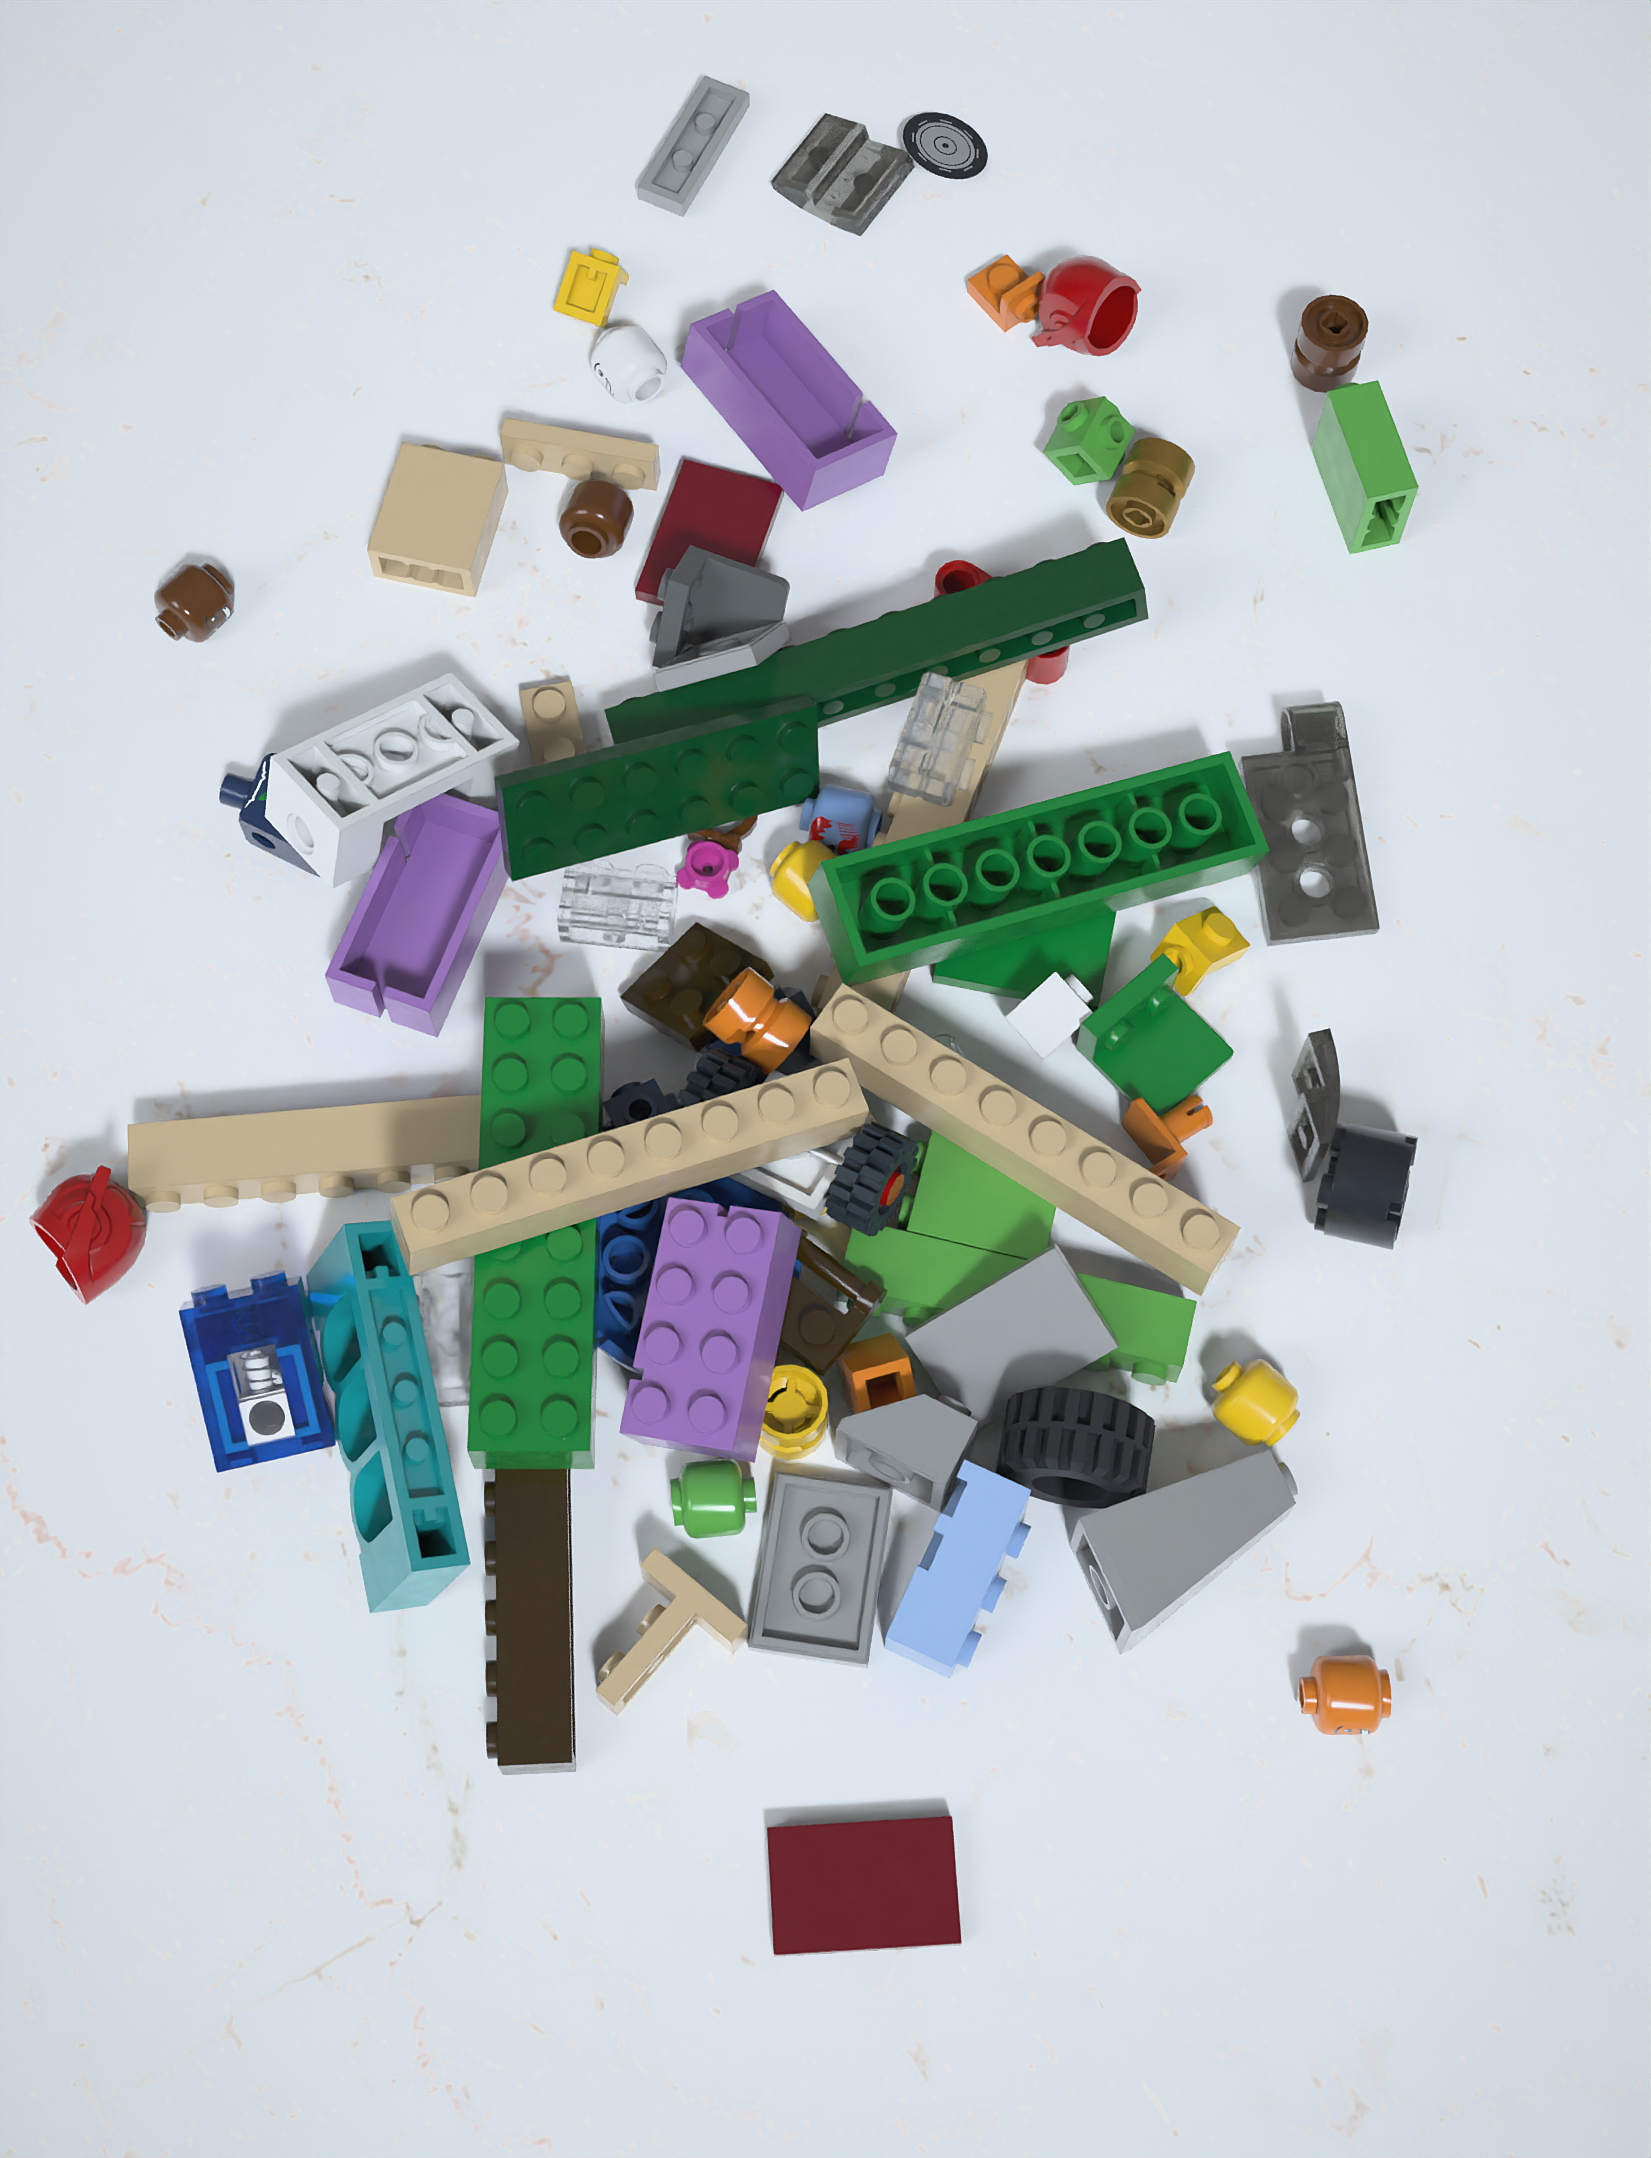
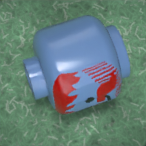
[799,784,883,856]

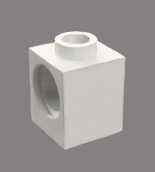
[1005,972,1094,1060]

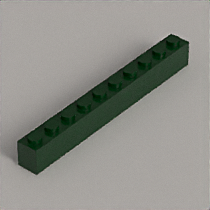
[604,537,1149,745]

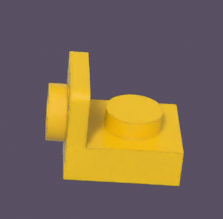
[553,248,630,330]

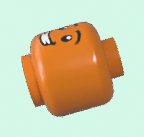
[1299,1655,1392,1735]

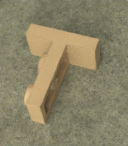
[595,1547,749,1716]

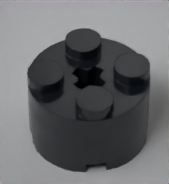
[1314,1122,1418,1250]

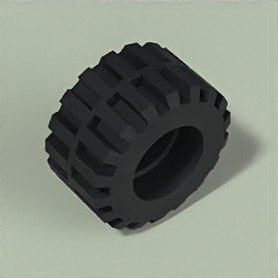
[996,1387,1156,1509]

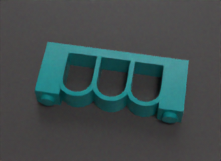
[306,1220,471,1614]

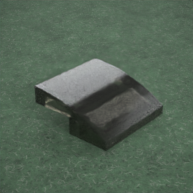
[771,113,915,237]
[1286,1028,1340,1183]

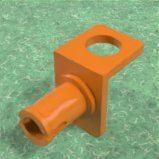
[1121,1095,1213,1182]

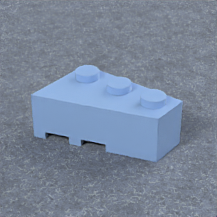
[884,1459,1032,1679]

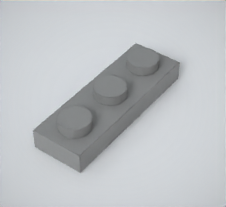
[638,76,750,217]

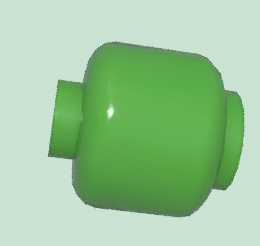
[670,1458,757,1539]

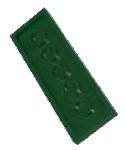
[494,695,820,882]

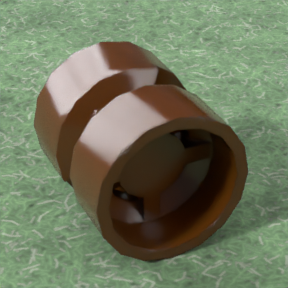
[1291,294,1369,393]

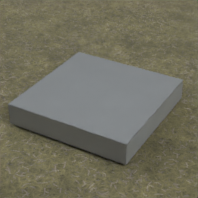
[653,621,792,692]

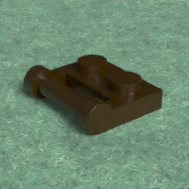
[779,1221,888,1377]

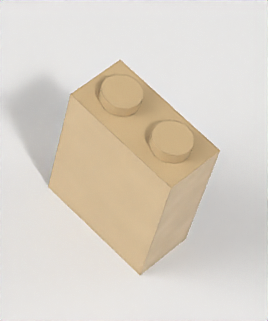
[367,442,509,598]

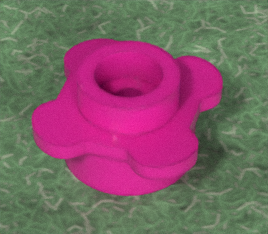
[676,840,739,899]

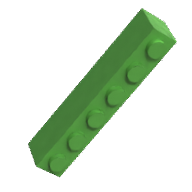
[837,1227,1197,1386]

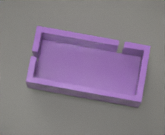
[680,289,898,512]
[325,793,509,1038]
[619,1197,802,1463]

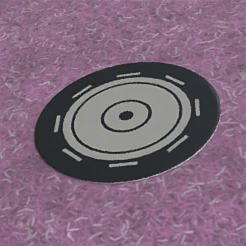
[902,112,988,180]

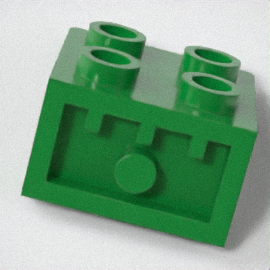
[1076,953,1234,1117]

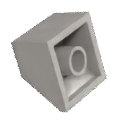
[835,1394,978,1512]

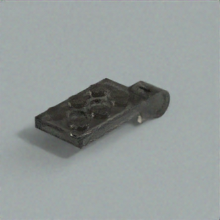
[1238,701,1380,947]

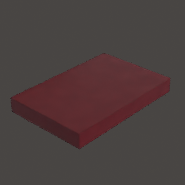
[635,459,784,607]
[767,1816,962,1957]

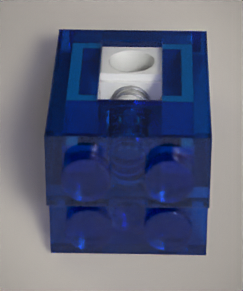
[178,1270,337,1473]

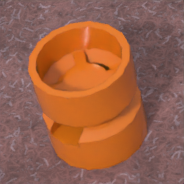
[703,967,812,1075]

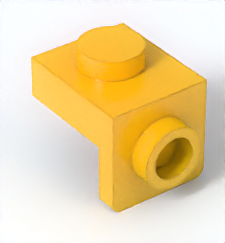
[1150,905,1251,997]

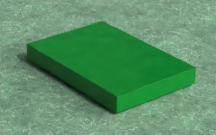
[933,911,1117,1012]

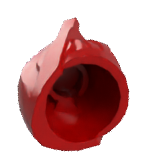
[1031,255,1142,357]
[28,1165,147,1305]

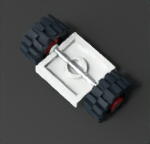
[673,1047,919,1237]

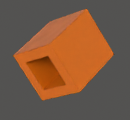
[837,1332,917,1414]

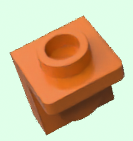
[967,254,1046,333]

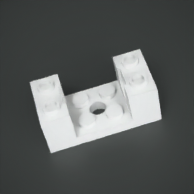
[265,672,519,889]

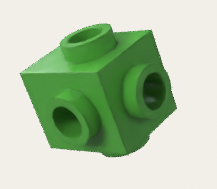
[1043,396,1136,486]

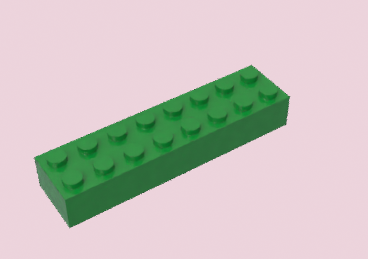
[807,751,1270,987]
[467,997,605,1469]

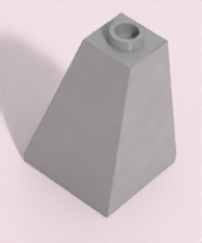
[1069,1449,1298,1655]

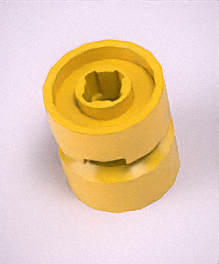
[759,1364,828,1460]

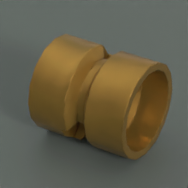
[1106,437,1196,539]

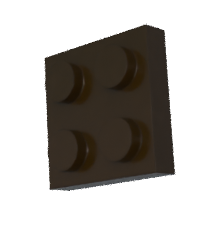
[620,922,775,1053]

